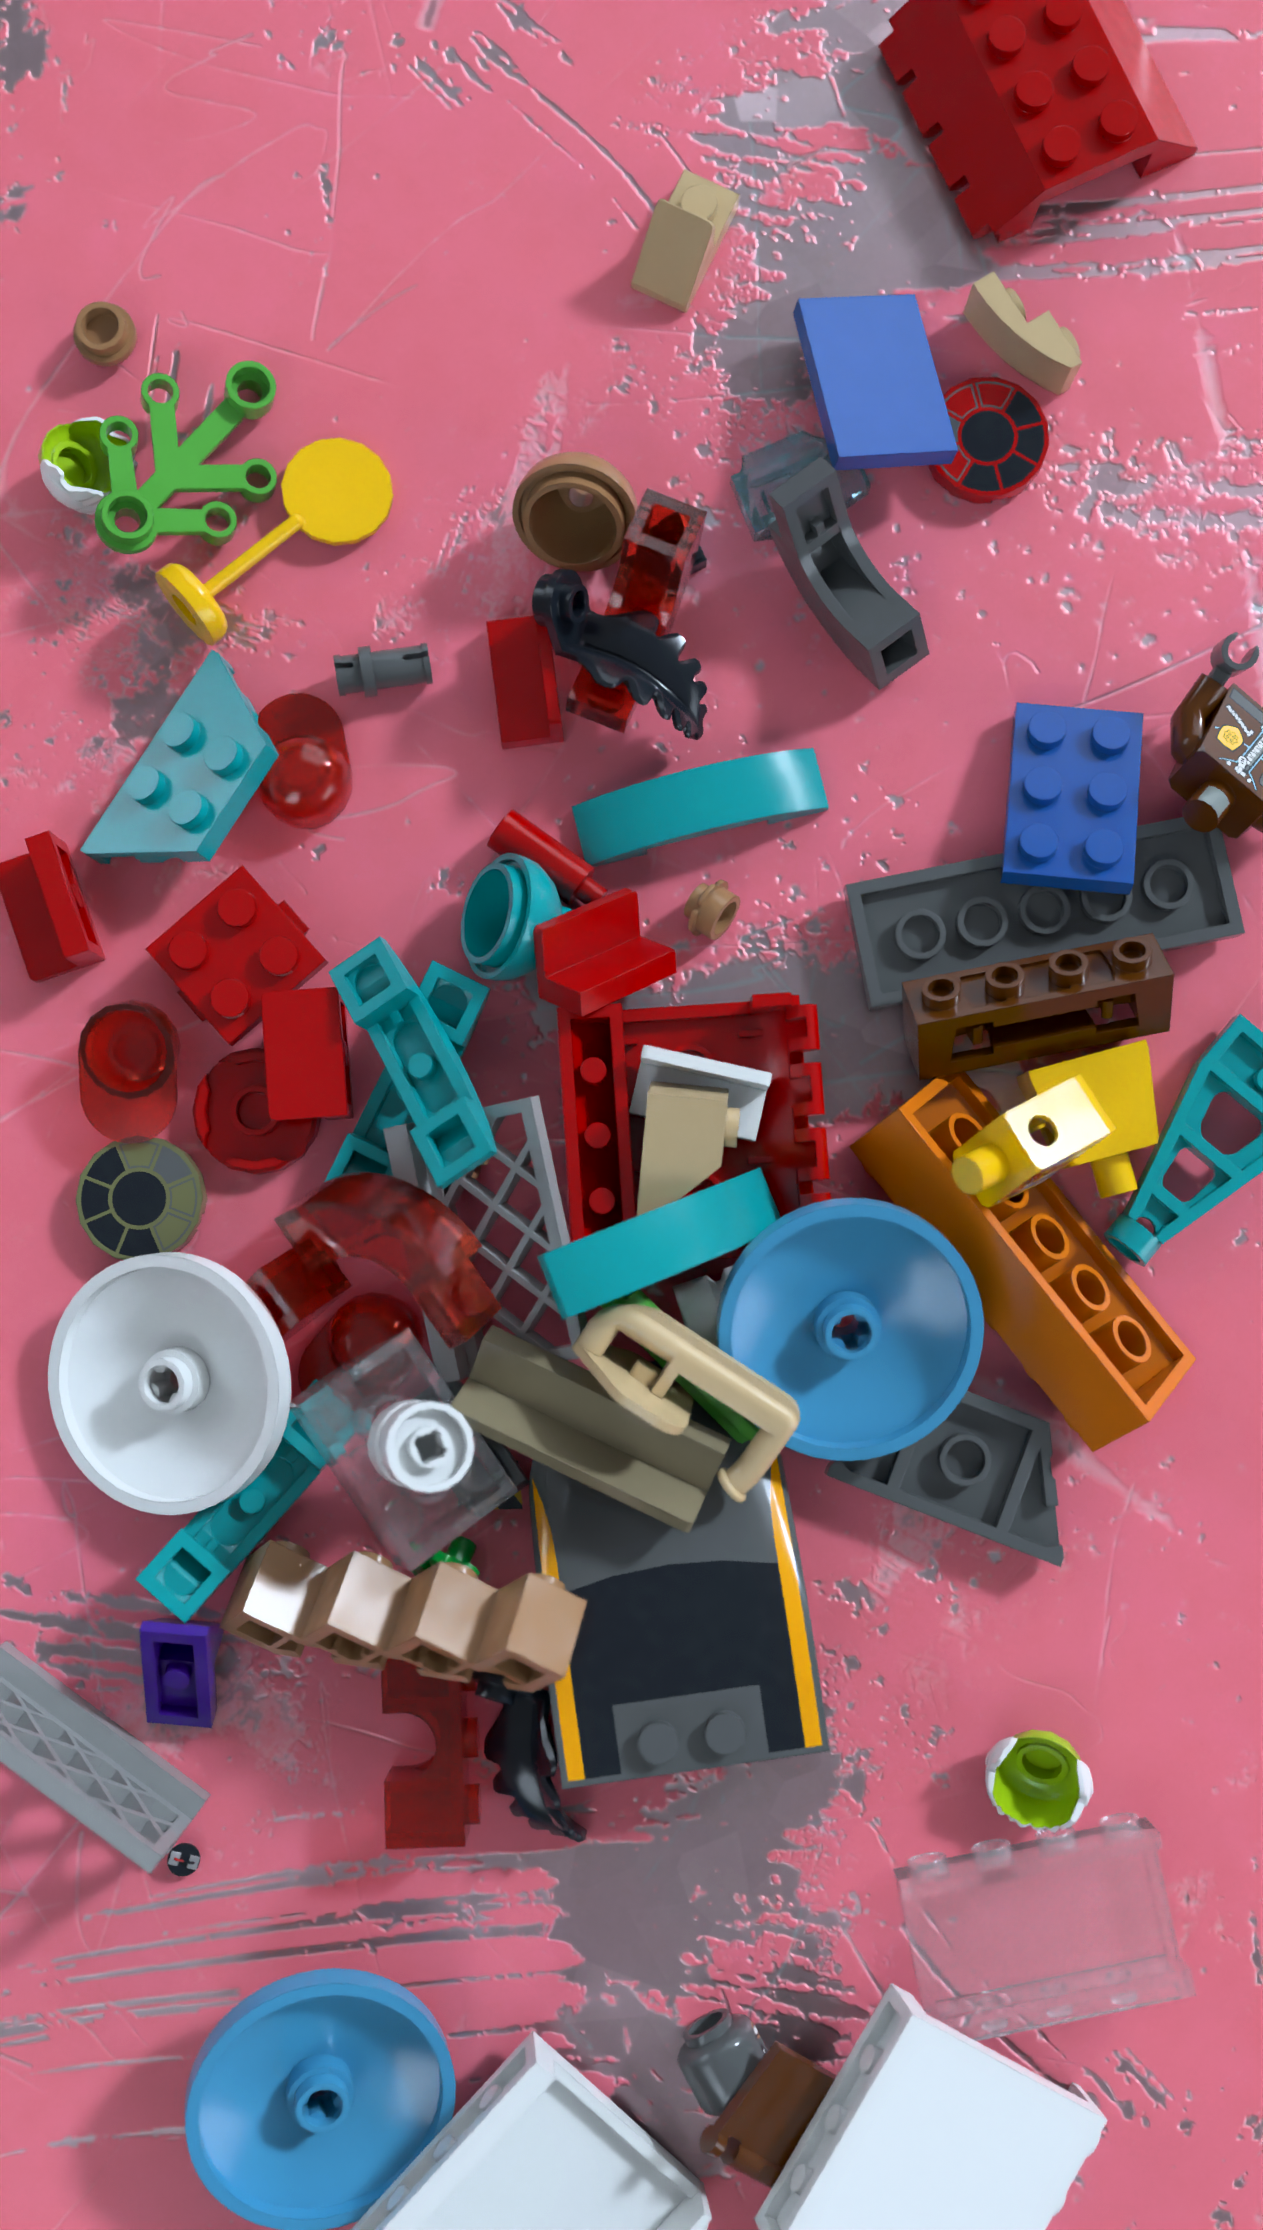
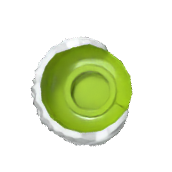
[38,417,138,515]
[985,1729,1094,1833]

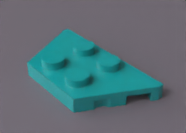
[80,650,279,864]

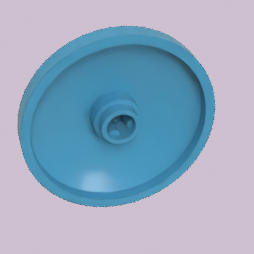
[716,1198,984,1461]
[185,1968,456,2230]

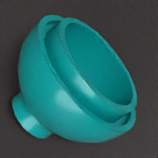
[461,853,572,981]

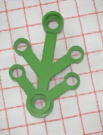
[95,361,277,554]

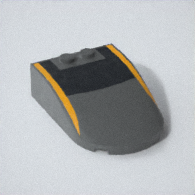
[529,1360,830,1789]

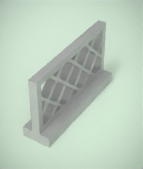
[383,1095,588,1384]
[0,1641,211,1874]

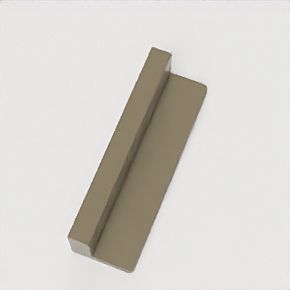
[450,1325,732,1532]

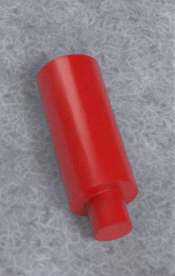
[487,809,608,905]

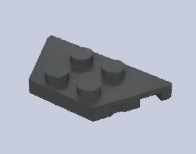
[824,1391,1064,1567]

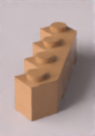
[219,1540,587,1692]

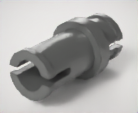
[333,643,433,698]

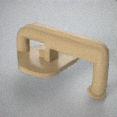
[572,1304,800,1503]

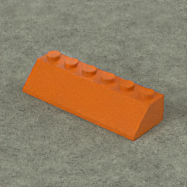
[849,1072,1196,1452]

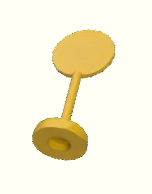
[155,438,393,646]

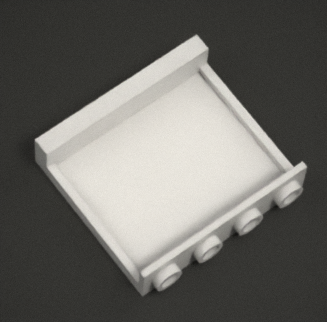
[754,1983,1107,2230]
[350,2031,712,2230]

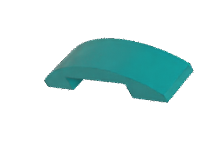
[572,748,829,867]
[329,936,497,1189]
[320,960,491,1219]
[537,1167,781,1320]
[135,1379,364,1624]

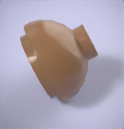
[512,452,638,572]

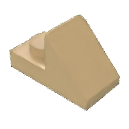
[631,169,740,313]

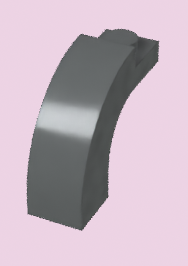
[768,457,929,690]

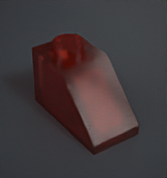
[245,1235,352,1342]

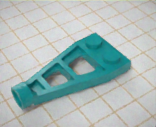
[1104,1014,1263,1266]

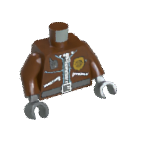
[1168,632,1263,839]

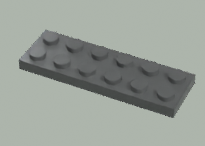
[843,817,1245,1011]

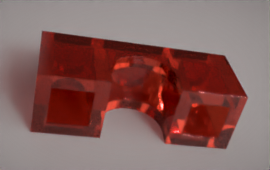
[381,1658,482,1850]

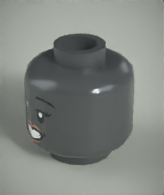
[677,2008,768,2116]

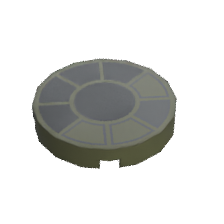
[76,1135,207,1260]

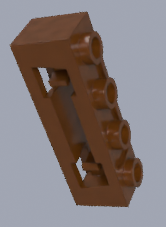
[902,933,1174,1081]

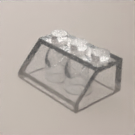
[289,1328,518,1571]

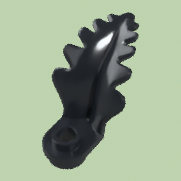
[532,569,707,740]
[471,1671,587,1842]

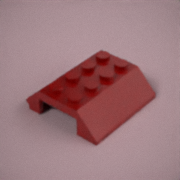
[878,0,1198,243]
[557,992,831,1260]

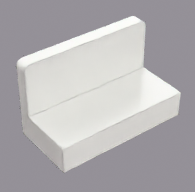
[629,1045,772,1142]

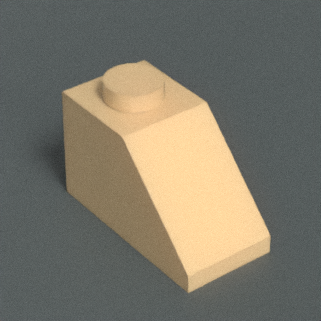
[637,1081,740,1216]

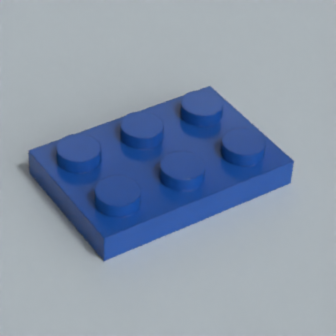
[1000,702,1143,895]

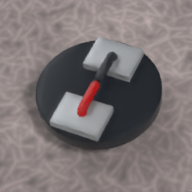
[167,1843,200,1876]

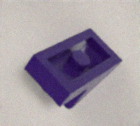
[139,1618,224,1728]

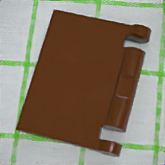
[699,2041,837,2189]

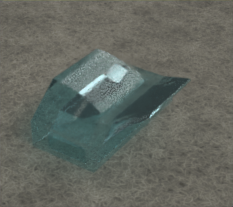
[730,431,871,541]

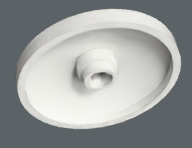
[48,1252,291,1515]

